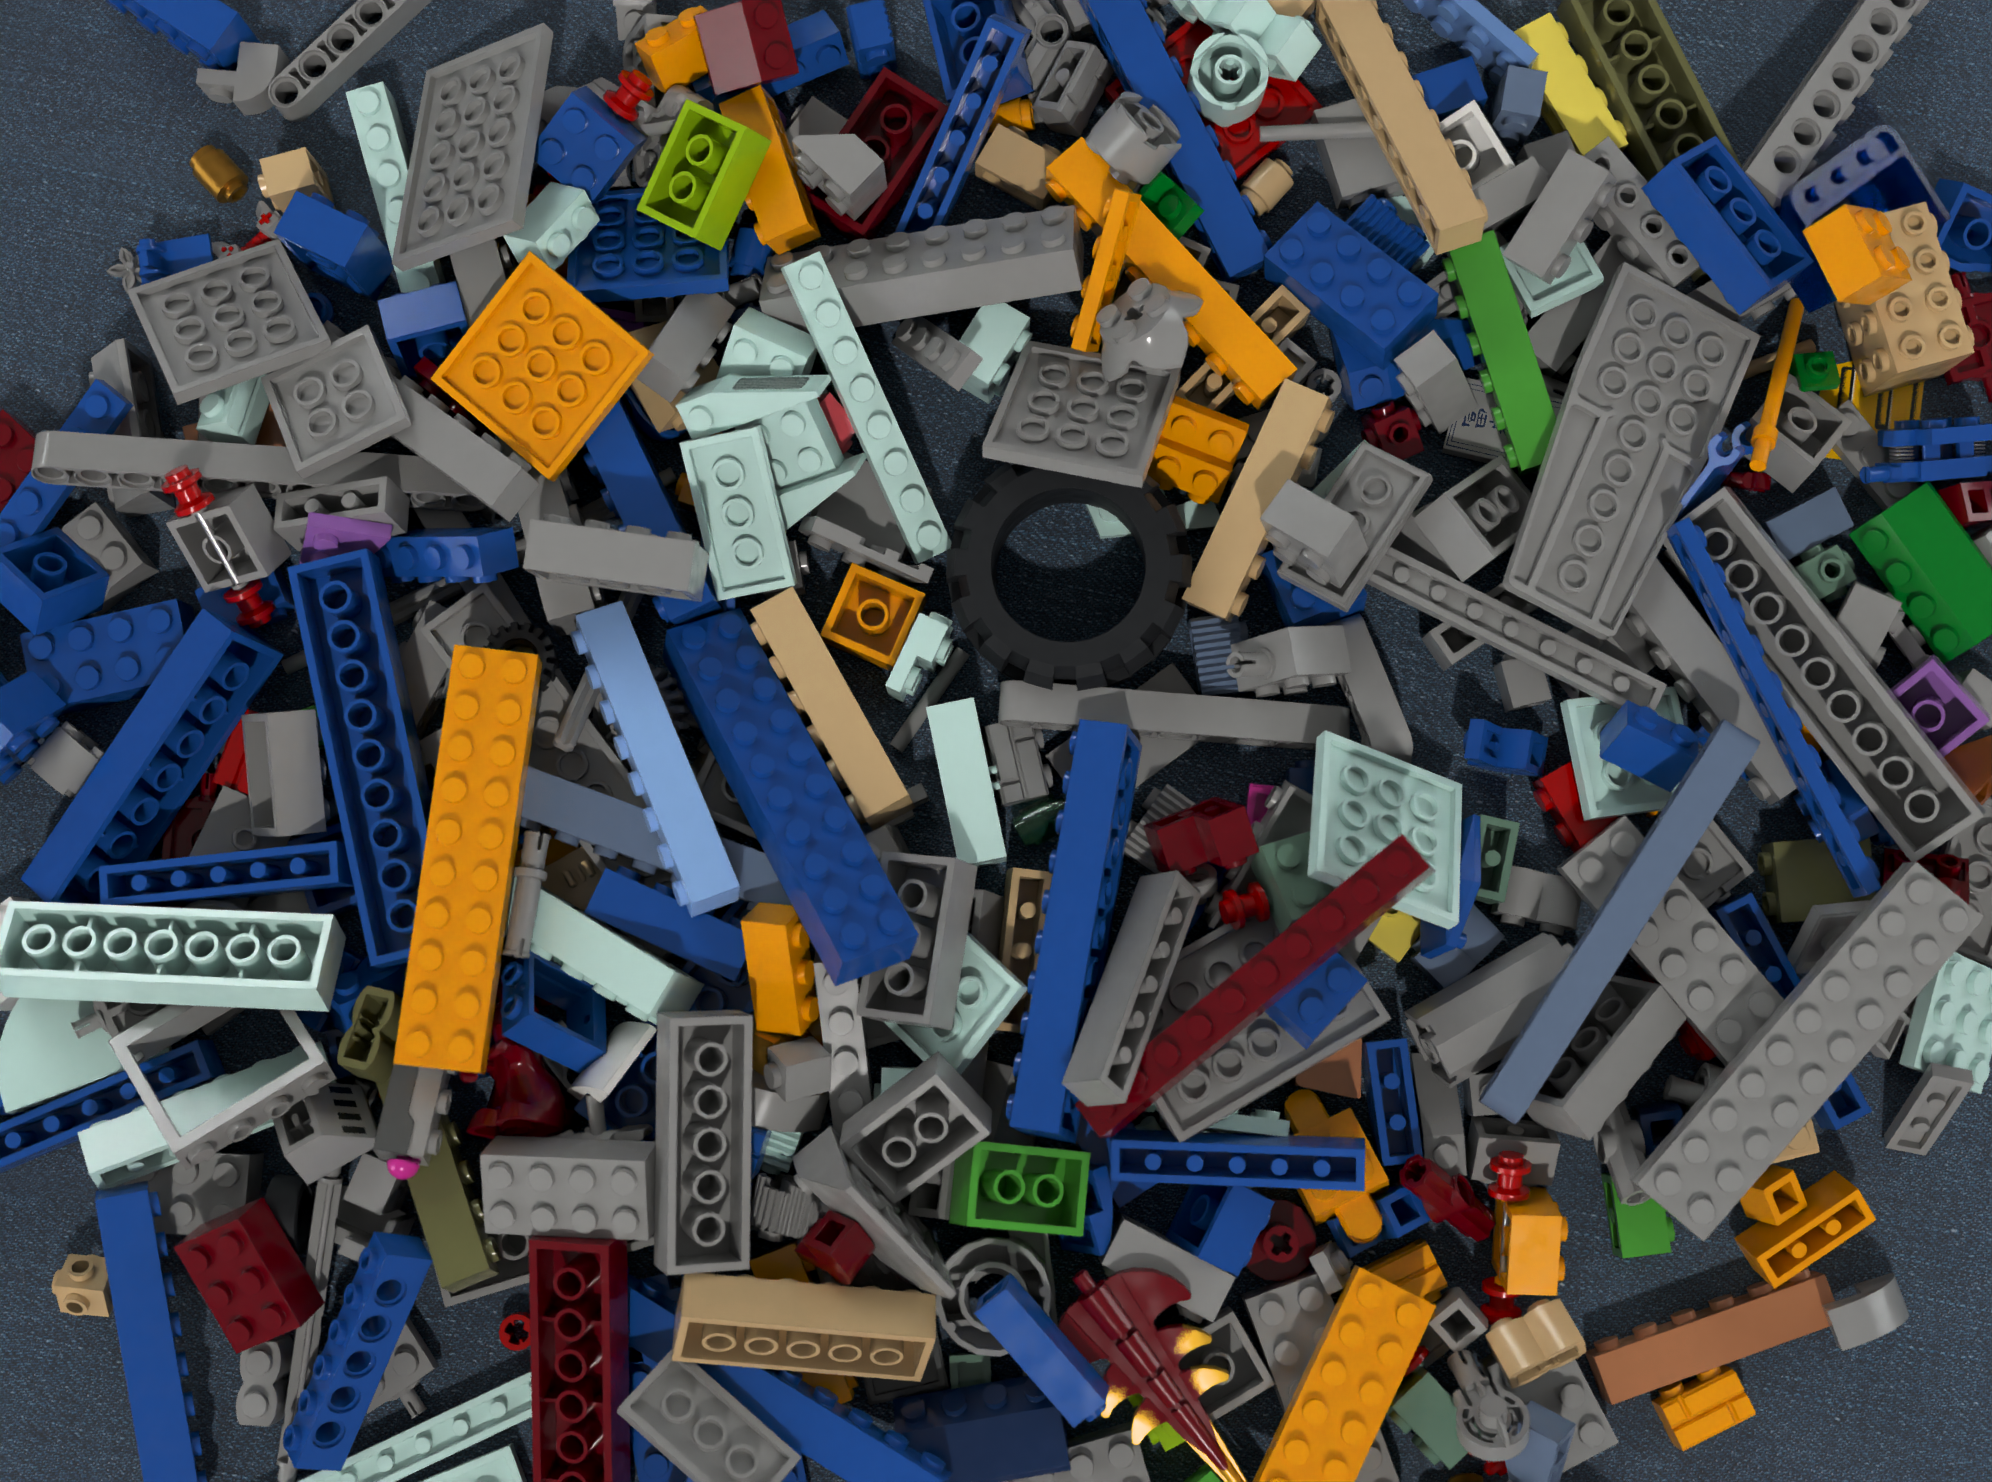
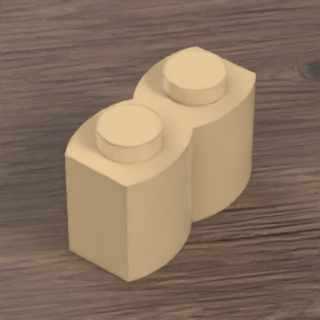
[1485,1298,1587,1388]

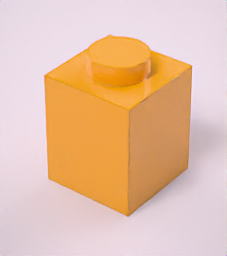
[1740,1164,1808,1226]

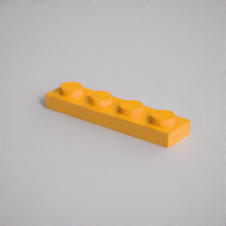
[1070,189,1142,352]

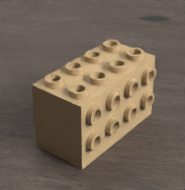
[1827,201,1975,397]

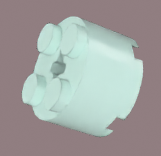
[1187,32,1269,127]

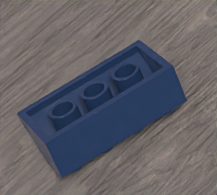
[893,1376,1071,1482]

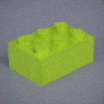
[636,99,772,251]

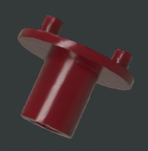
[1246,1199,1317,1281]

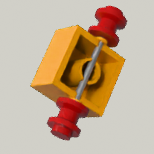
[1480,1151,1568,1326]

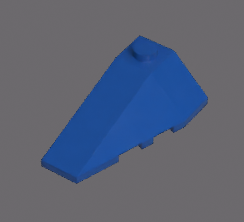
[1927,178,1992,273]
[1330,317,1482,411]

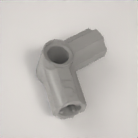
[1011,0,1073,94]

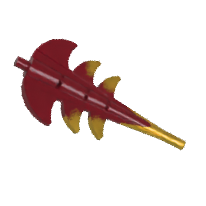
[1058,1267,1248,1482]

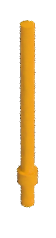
[1749,298,1805,472]

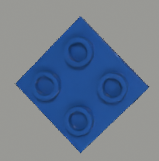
[136,233,214,285]

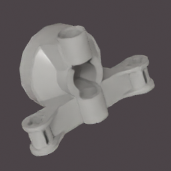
[932,1230,1058,1377]

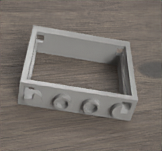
[108,1004,336,1170]

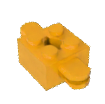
[1284,1089,1389,1244]

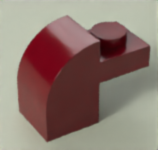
[794,1210,875,1285]

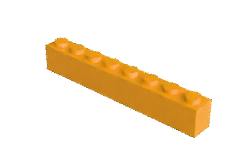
[1045,137,1297,410]

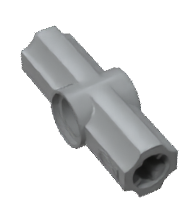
[1593,1101,1651,1206]

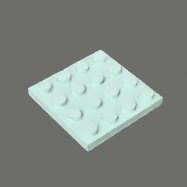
[1307,730,1462,930]

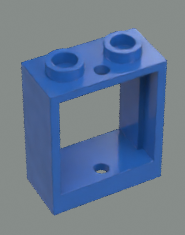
[501,950,607,1073]

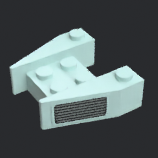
[676,375,867,531]

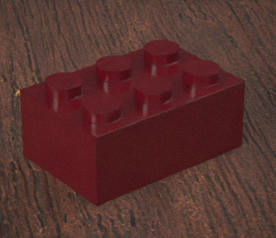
[174,1197,325,1354]

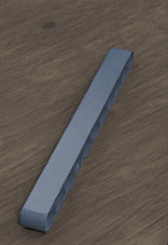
[1479,719,1760,1124]

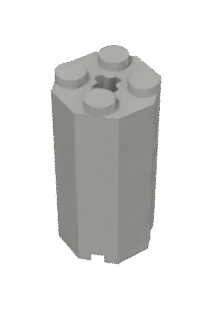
[1405,932,1574,1088]

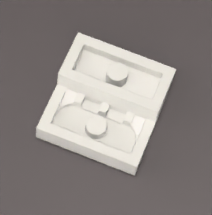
[567,1022,657,1103]

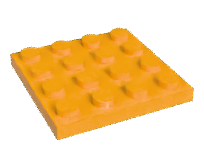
[430,251,655,482]

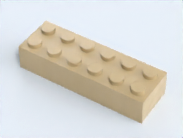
[750,586,915,831]
[672,1272,936,1382]

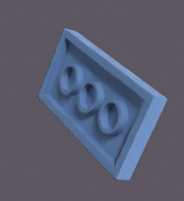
[1402,0,1539,85]

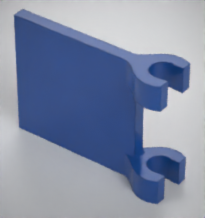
[1668,421,1753,525]

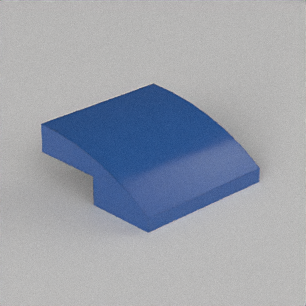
[1058,1163,1113,1256]

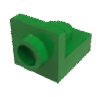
[1137,171,1205,240]
[1789,351,1841,392]

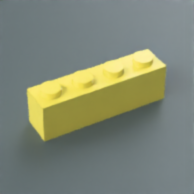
[1514,12,1629,156]

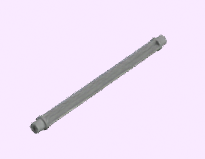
[276,1166,343,1482]

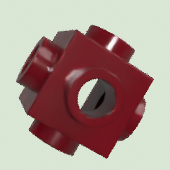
[1360,400,1424,460]

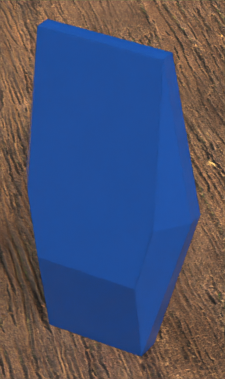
[1420,814,1481,959]

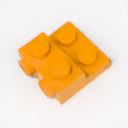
[1147,395,1250,504]

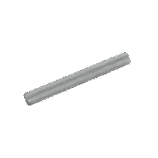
[553,591,644,752]

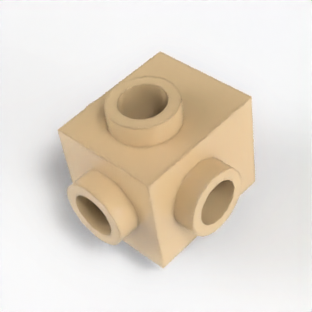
[52,1254,113,1317]

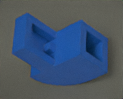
[1463,718,1549,777]
[1326,1184,1431,1258]

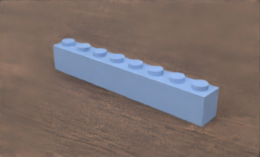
[571,600,740,917]

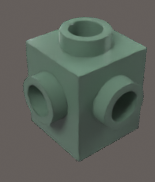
[1793,543,1857,603]

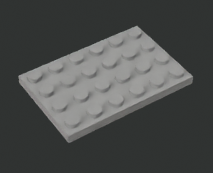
[392,23,554,271]
[1147,912,1391,1143]

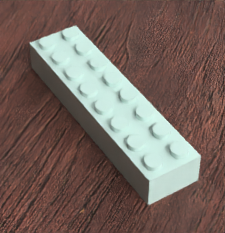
[0,901,346,1012]

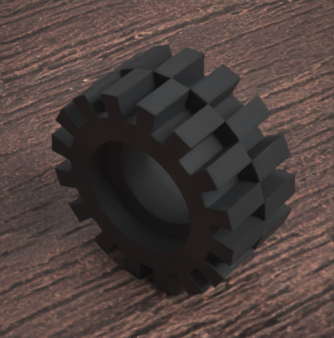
[483,622,559,692]

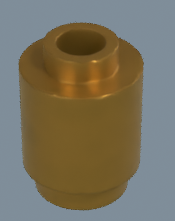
[189,145,248,203]

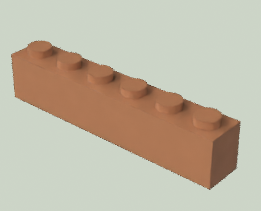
[1585,1267,1835,1405]

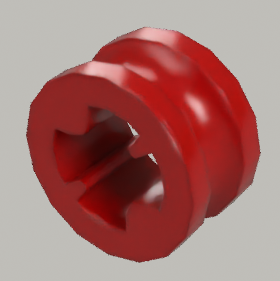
[499,1311,531,1351]

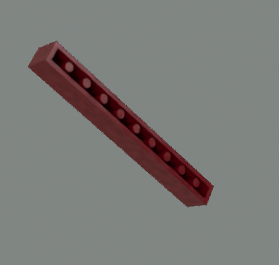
[1074,834,1436,1138]

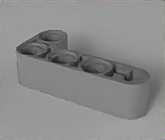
[1322,613,1413,764]

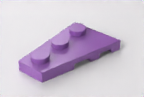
[298,512,392,565]

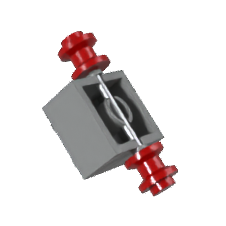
[161,465,292,629]

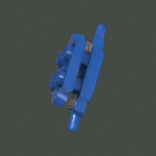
[1860,416,1992,484]

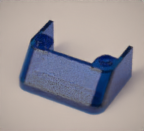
[1779,124,1951,313]

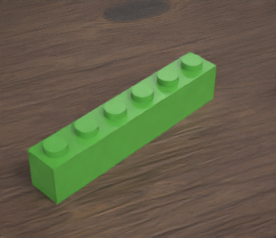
[1442,230,1556,476]

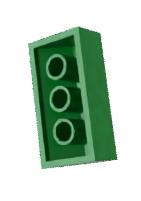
[1848,481,1992,664]

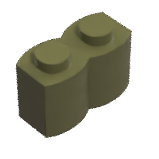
[338,985,403,1083]

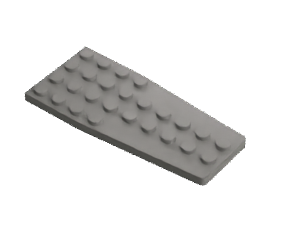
[1503,262,1761,640]

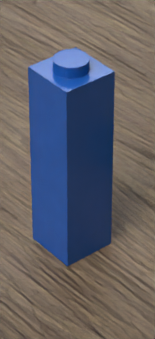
[974,1273,1109,1427]

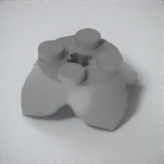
[1096,278,1204,383]

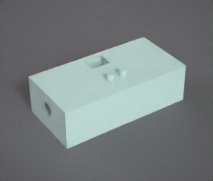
[926,697,1007,867]

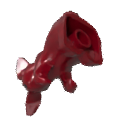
[458,972,576,1139]

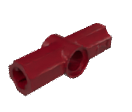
[1399,1154,1496,1242]

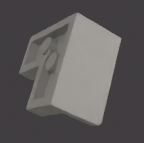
[334,1185,417,1262]

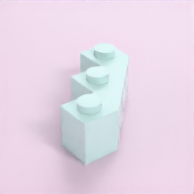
[1169,0,1322,82]

